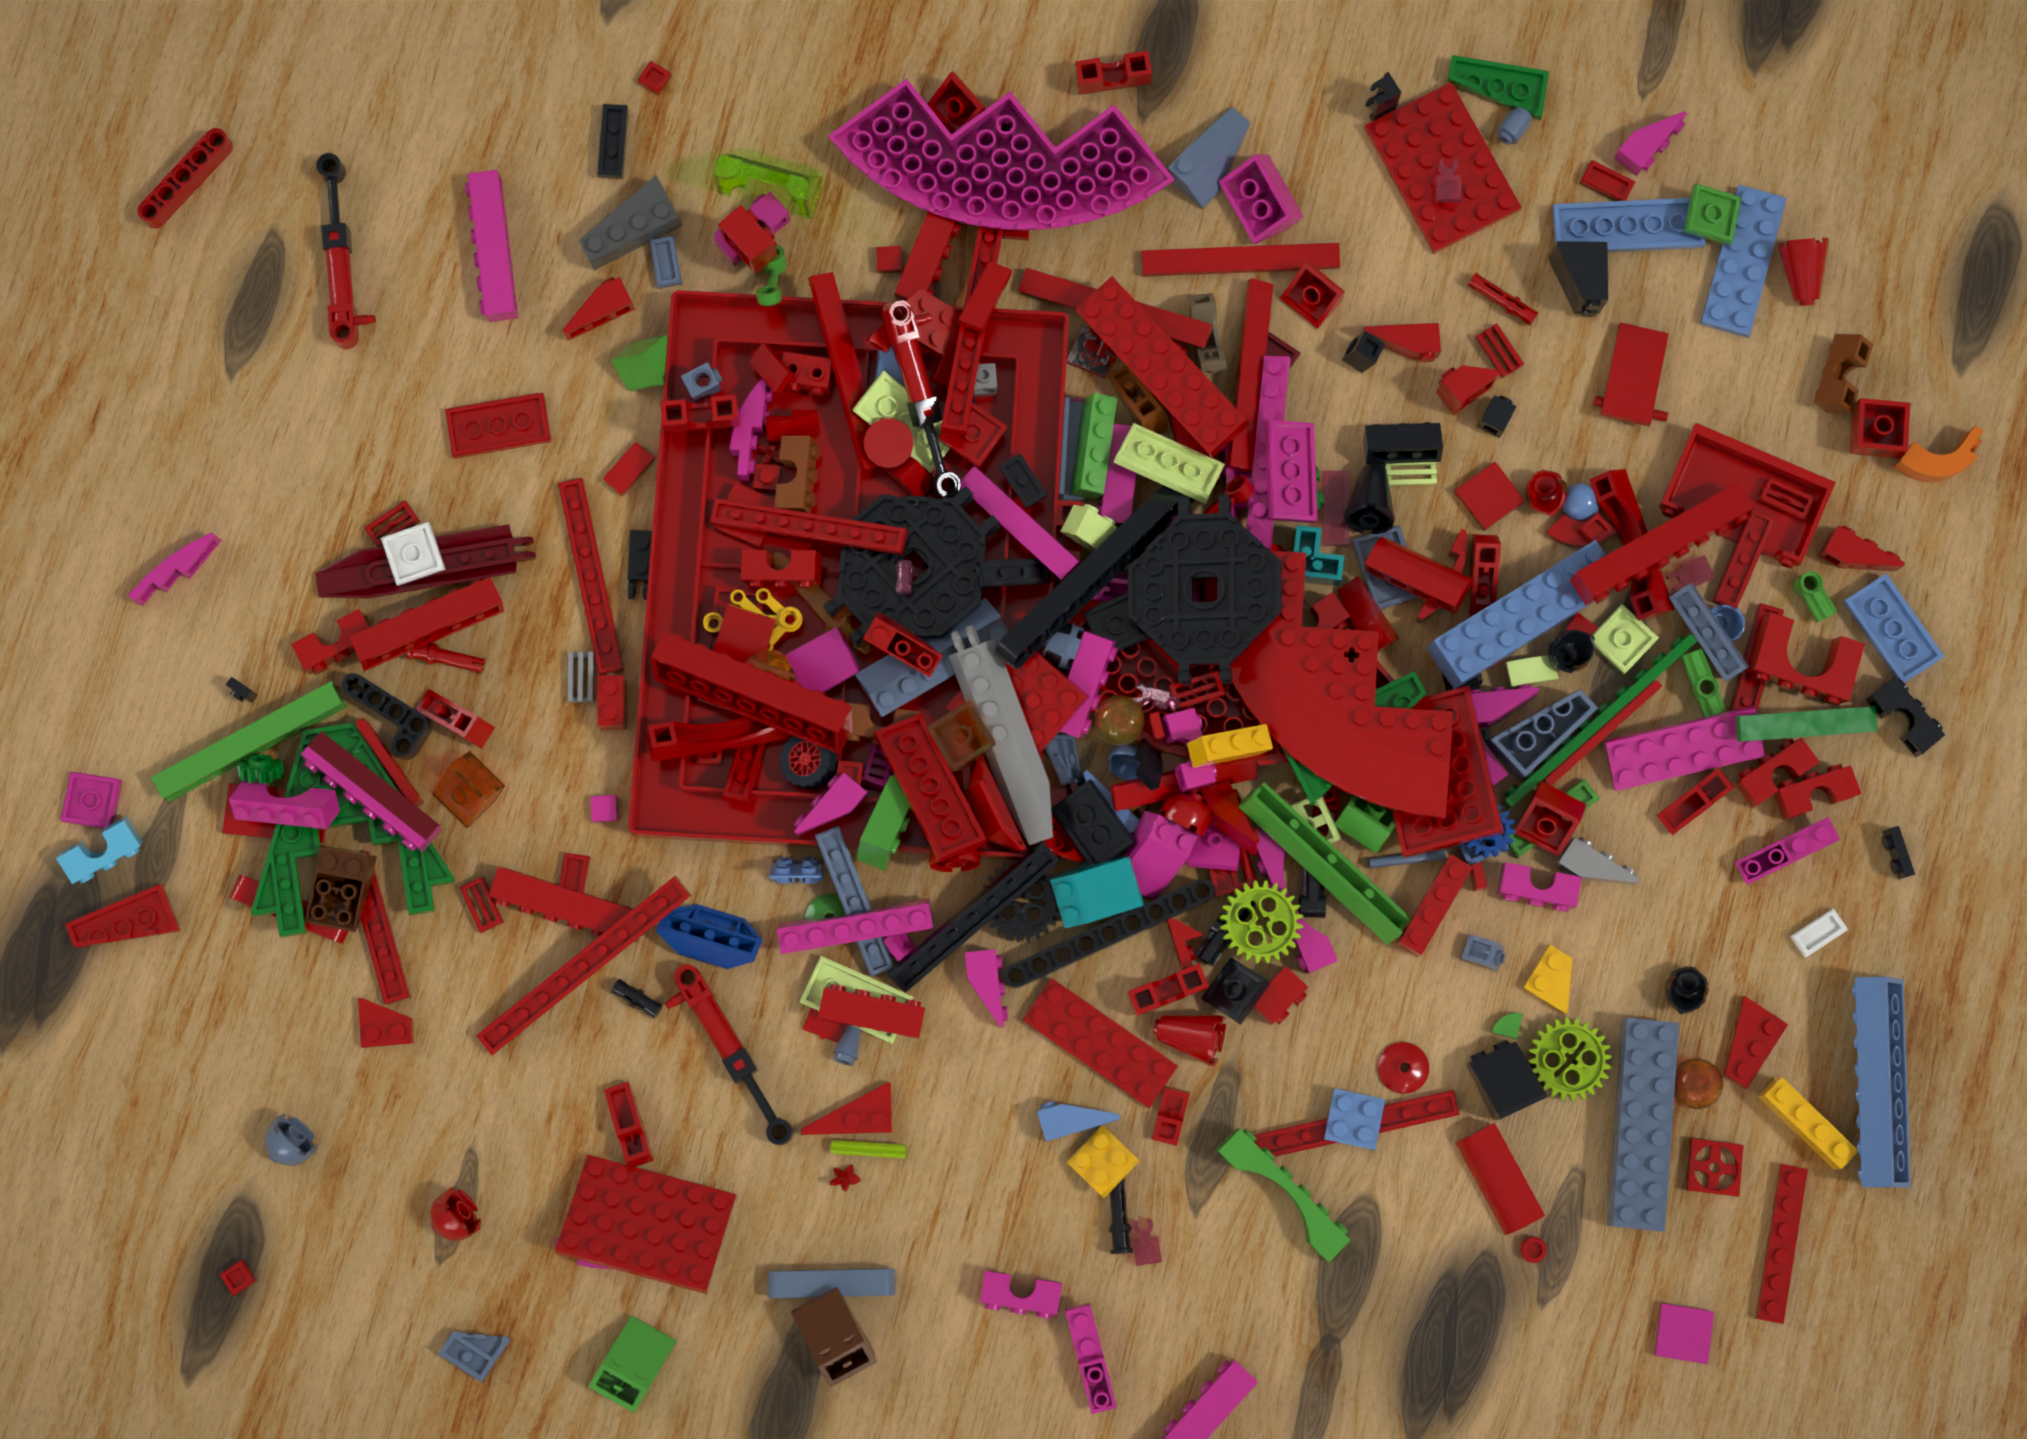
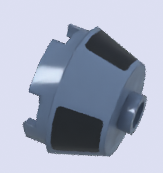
[1042,622,1084,671]

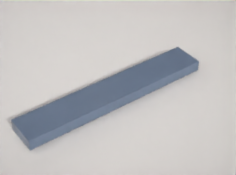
[815,825,894,977]

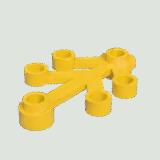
[703,588,803,654]

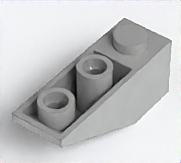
[1555,837,1640,885]

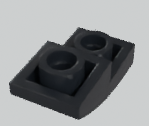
[1134,738,1163,790]

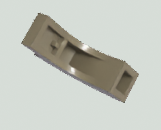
[1188,293,1226,373]

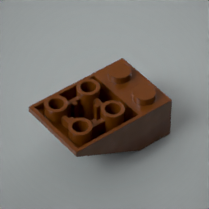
[305,846,377,932]
[791,1287,877,1388]

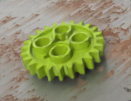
[1219,880,1303,964]
[1527,1017,1612,1101]

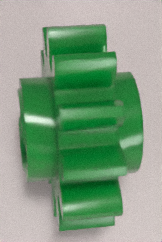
[237,754,284,784]

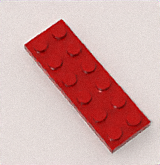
[874,713,987,862]
[1022,978,1178,1108]

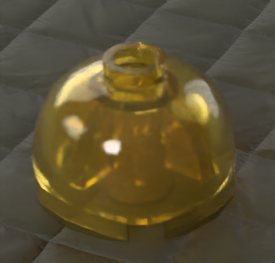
[1094,695,1145,746]

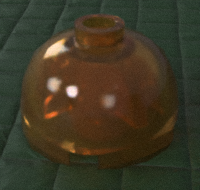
[1674,1058,1724,1110]

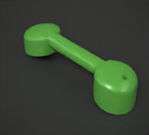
[756,245,787,306]

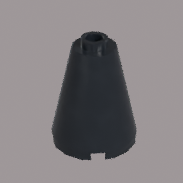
[1344,462,1395,535]

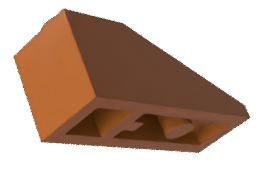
[1107,365,1169,434]

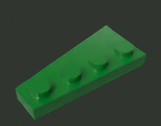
[1447,55,1549,120]

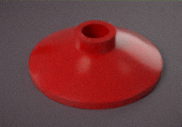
[1378,1042,1429,1094]

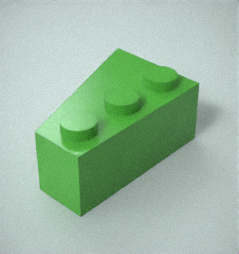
[857,775,912,871]

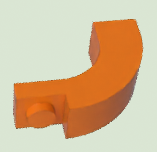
[1893,425,1983,482]

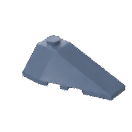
[1167,107,1250,209]

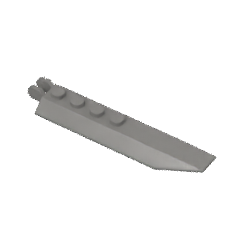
[949,625,1053,845]

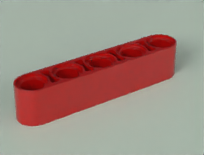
[137,128,233,229]
[229,874,349,944]

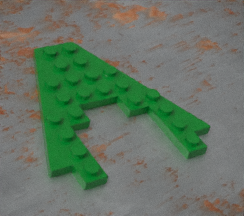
[251,722,455,938]

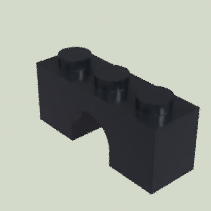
[1865,677,1945,758]

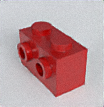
[782,352,834,396]

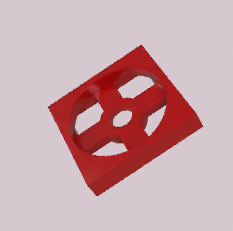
[1686,1139,1744,1197]

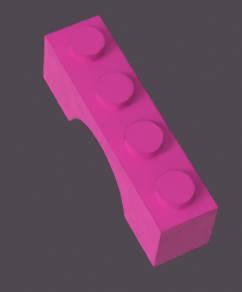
[229,781,340,829]

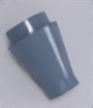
[833,1026,861,1066]

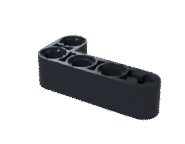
[342,673,432,760]

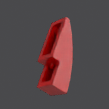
[1656,767,1735,836]
[604,1082,654,1168]

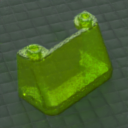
[712,148,823,219]

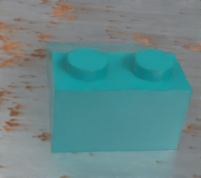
[1050,856,1144,928]

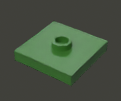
[1683,183,1741,245]

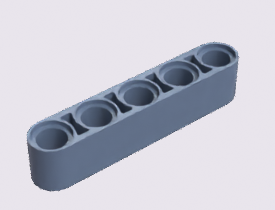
[768,1268,895,1298]

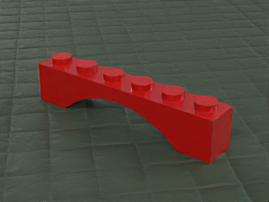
[1589,469,1675,621]
[647,717,792,762]

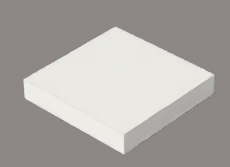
[381,522,446,586]

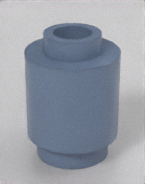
[1497,107,1532,145]

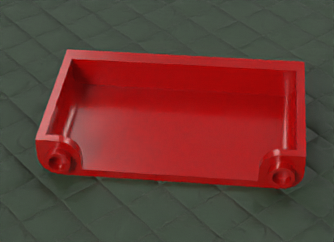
[1659,423,1836,569]

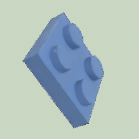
[1324,1088,1385,1150]

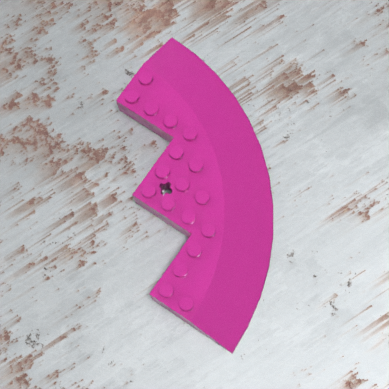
[828,78,1175,231]

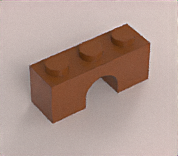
[1814,334,1873,414]
[774,436,820,513]
[847,703,921,744]

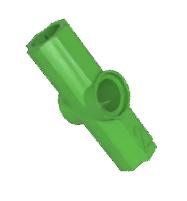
[1681,648,1726,718]

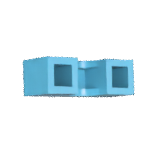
[56,816,143,884]

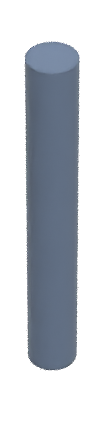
[1368,849,1446,869]

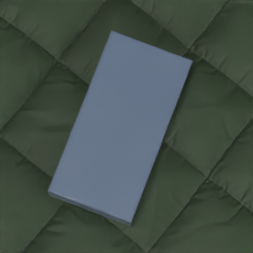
[649,236,683,289]

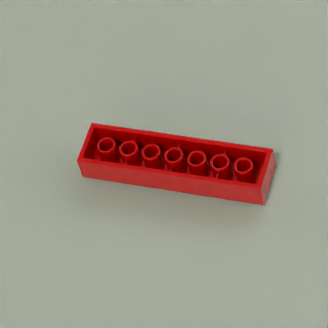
[1075,276,1250,458]
[651,632,853,754]

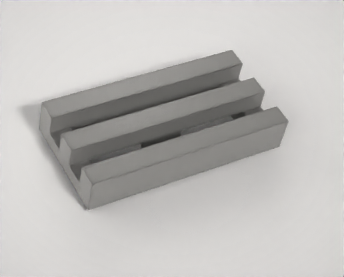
[567,652,595,703]

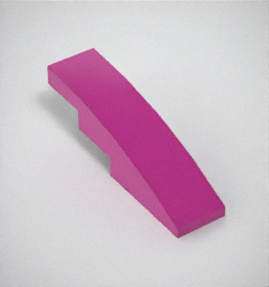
[128,532,222,606]

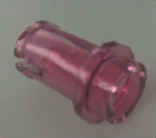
[894,560,915,594]

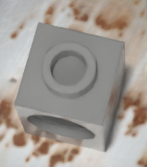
[974,363,997,397]

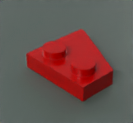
[358,998,414,1048]

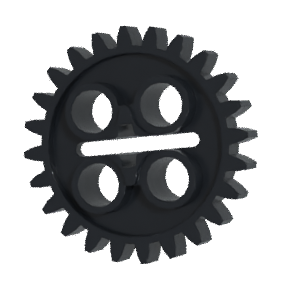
[983,860,1061,943]

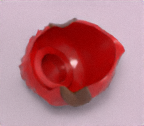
[1525,469,1568,517]

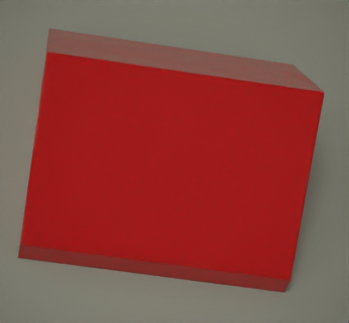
[927,71,985,134]
[1280,261,1345,329]

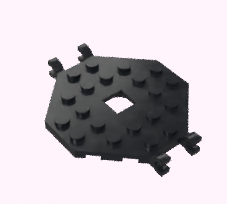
[823,486,1001,647]
[1128,495,1282,685]

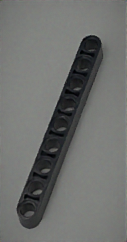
[1004,879,1214,989]

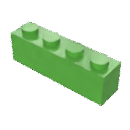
[1070,393,1117,500]

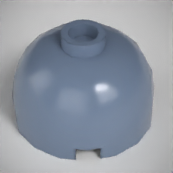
[264,1114,318,1166]

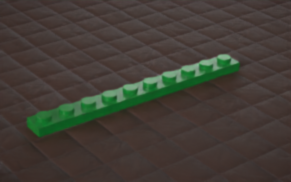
[1501,634,1697,810]

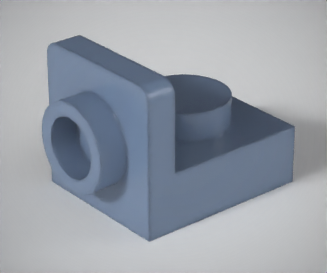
[1461,934,1505,971]

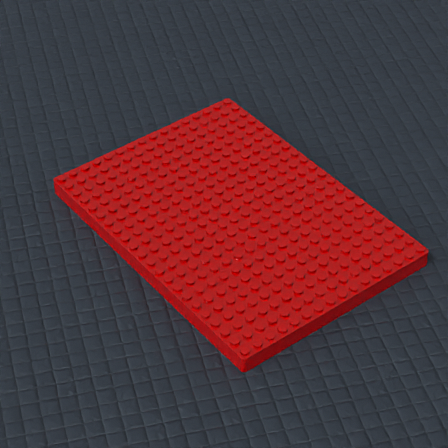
[628,290,1069,860]

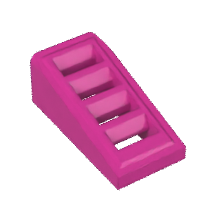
[861,744,891,792]

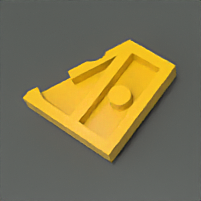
[1523,944,1572,1015]

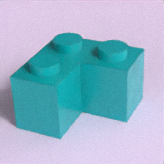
[1292,525,1344,586]

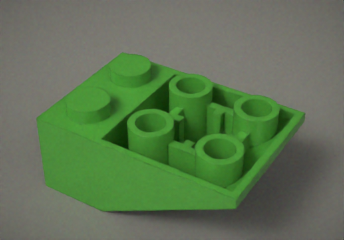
[589,1316,677,1413]

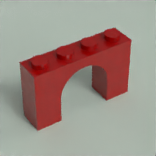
[1746,612,1865,706]

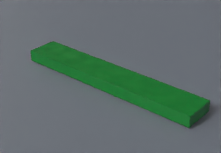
[1735,706,1877,742]

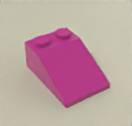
[1123,811,1198,900]

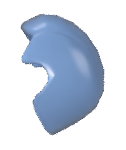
[1562,483,1599,521]
[1710,604,1745,641]
[1108,743,1139,780]

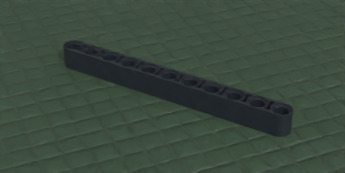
[995,485,1195,669]

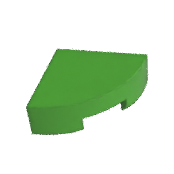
[1491,1013,1523,1039]

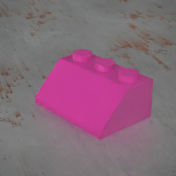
[1218,154,1304,244]

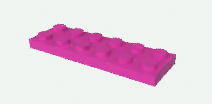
[1604,706,1765,791]

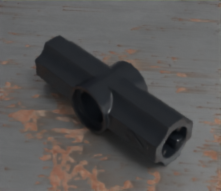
[1195,896,1255,967]

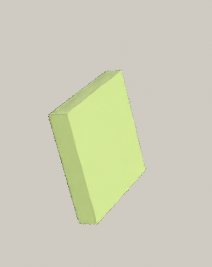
[1592,604,1659,675]

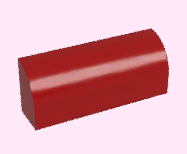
[1364,536,1474,615]
[1455,1123,1545,1235]

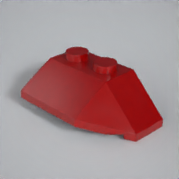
[965,756,1027,853]

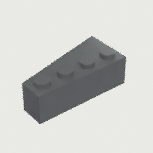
[579,175,682,270]

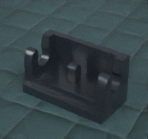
[1365,72,1401,121]

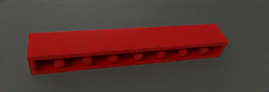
[1569,483,1755,606]

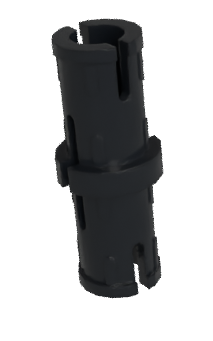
[611,978,663,1019]

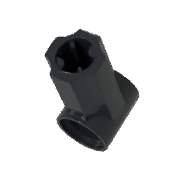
[1299,867,1326,918]

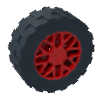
[779,736,838,789]

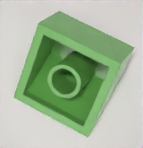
[1335,795,1395,853]

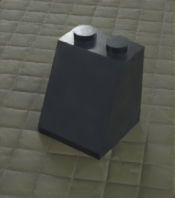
[1549,241,1608,317]
[1466,1039,1547,1120]

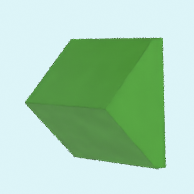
[611,335,668,391]

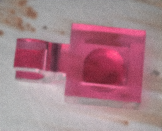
[1131,684,1180,710]

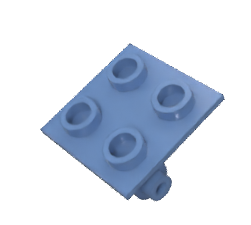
[769,857,824,884]

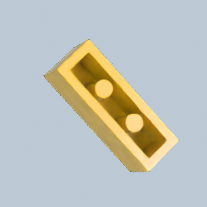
[1187,724,1273,768]

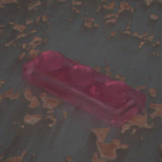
[1322,471,1350,546]

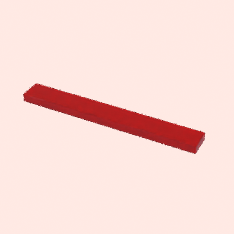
[1142,243,1340,277]
[1018,267,1213,349]
[808,272,881,471]
[1227,278,1274,473]
[558,478,624,676]
[709,498,908,555]
[1254,1090,1460,1157]

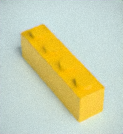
[1757,1077,1858,1170]

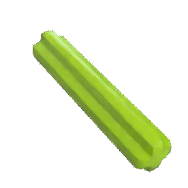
[830,1140,907,1159]

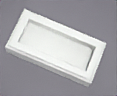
[1790,908,1848,958]

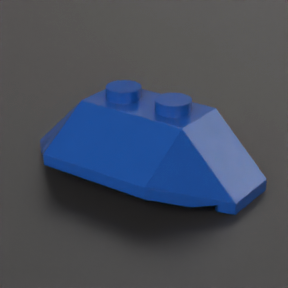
[656,904,762,969]

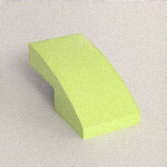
[1505,655,1559,688]

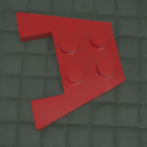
[866,288,962,391]

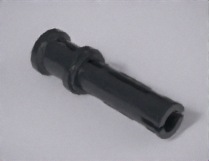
[1109,1177,1134,1254]

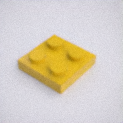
[1067,1125,1139,1198]

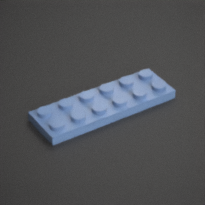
[1700,185,1787,338]
[1552,198,1706,252]

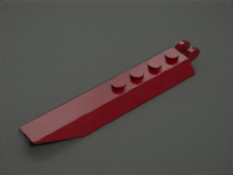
[315,524,536,599]

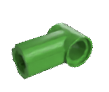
[1793,571,1837,623]

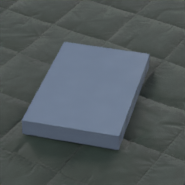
[1351,525,1419,610]

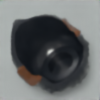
[1548,630,1595,674]
[1664,966,1709,1014]

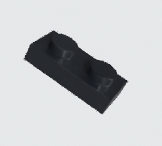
[999,453,1047,510]
[1882,826,1915,880]

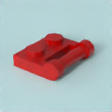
[1208,847,1260,897]

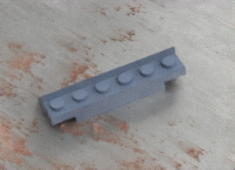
[855,598,1008,718]

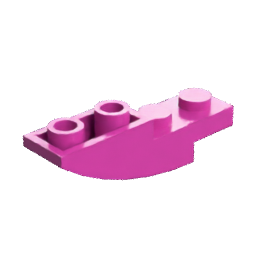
[730,379,772,482]
[1735,817,1840,885]
[1065,1303,1117,1414]

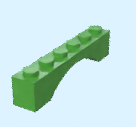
[1215,1128,1350,1262]

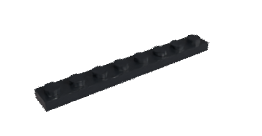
[887,841,1060,993]

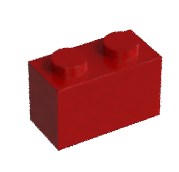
[597,675,627,730]
[1253,966,1308,1025]

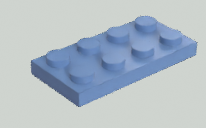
[1843,573,1945,683]

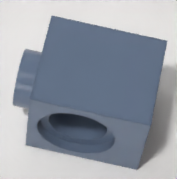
[681,362,723,403]

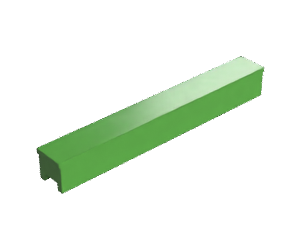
[150,681,347,802]
[1239,782,1412,945]

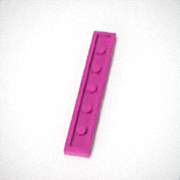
[960,466,1081,581]

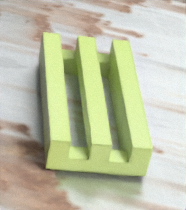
[1385,462,1437,487]

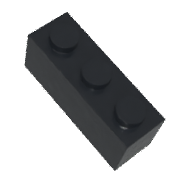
[1363,422,1443,465]

